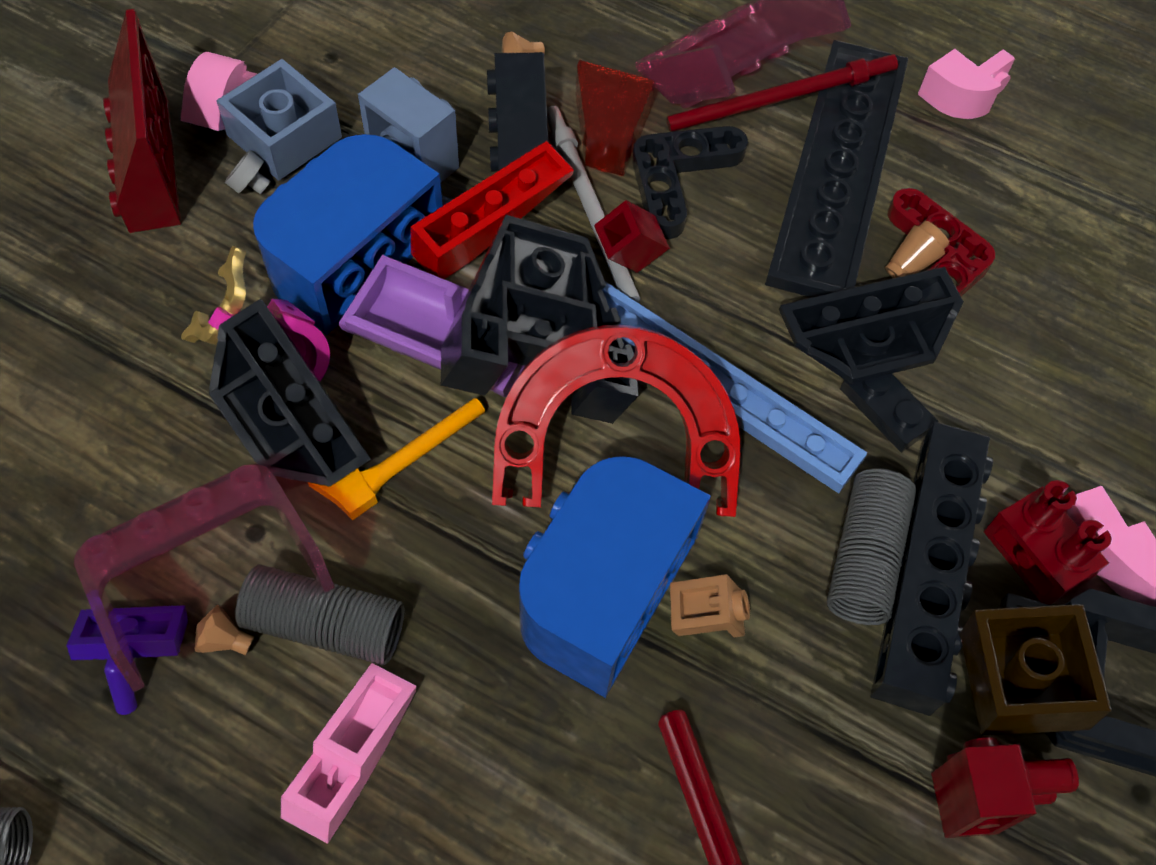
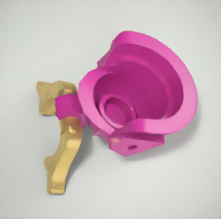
[181,246,330,381]

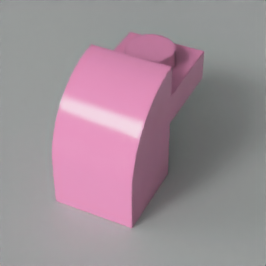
[918,49,1015,119]
[181,52,257,131]

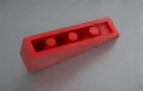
[411,141,574,279]

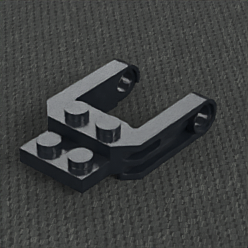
[1000,588,1156,777]

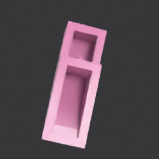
[1067,486,1156,607]
[281,663,417,844]

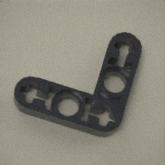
[632,126,748,239]

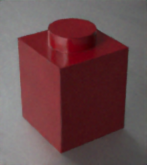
[594,200,670,273]

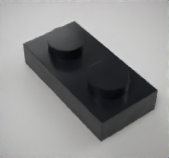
[840,374,939,453]

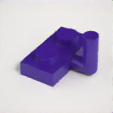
[66,605,188,715]

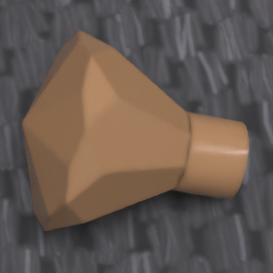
[502,32,545,53]
[194,605,254,656]

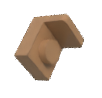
[670,574,750,637]

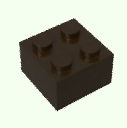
[960,604,1112,735]

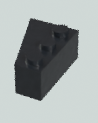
[487,52,548,172]

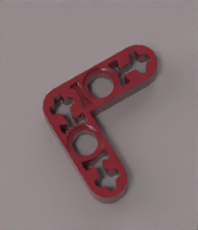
[887,188,996,297]

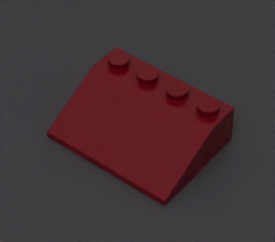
[103,9,181,233]

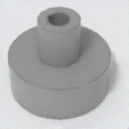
[224,150,270,194]

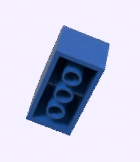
[253,134,443,336]
[519,457,711,698]

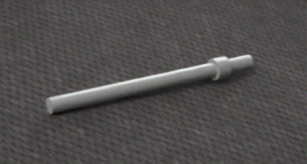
[547,106,640,303]

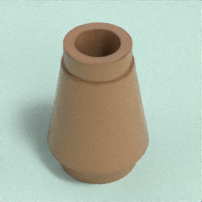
[885,221,949,279]

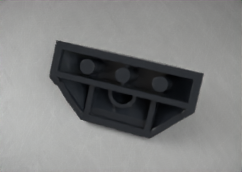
[779,267,964,384]
[209,298,371,486]

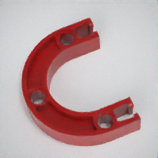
[492,325,740,517]

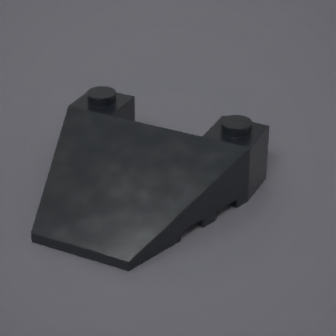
[440,215,639,424]

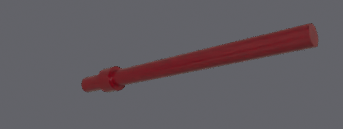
[666,54,898,132]

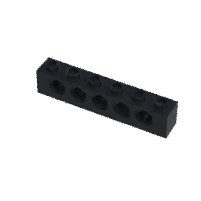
[870,422,993,716]

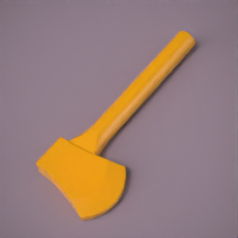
[308,398,485,521]

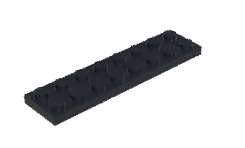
[765,40,908,298]

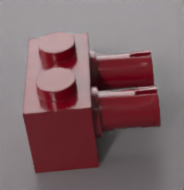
[984,480,1112,605]
[931,737,1079,838]

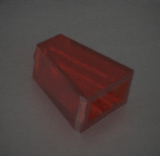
[575,60,655,177]

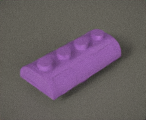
[339,255,525,397]

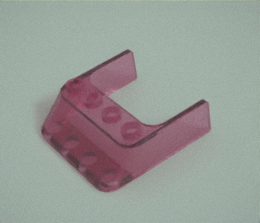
[635,0,851,108]
[74,464,335,692]

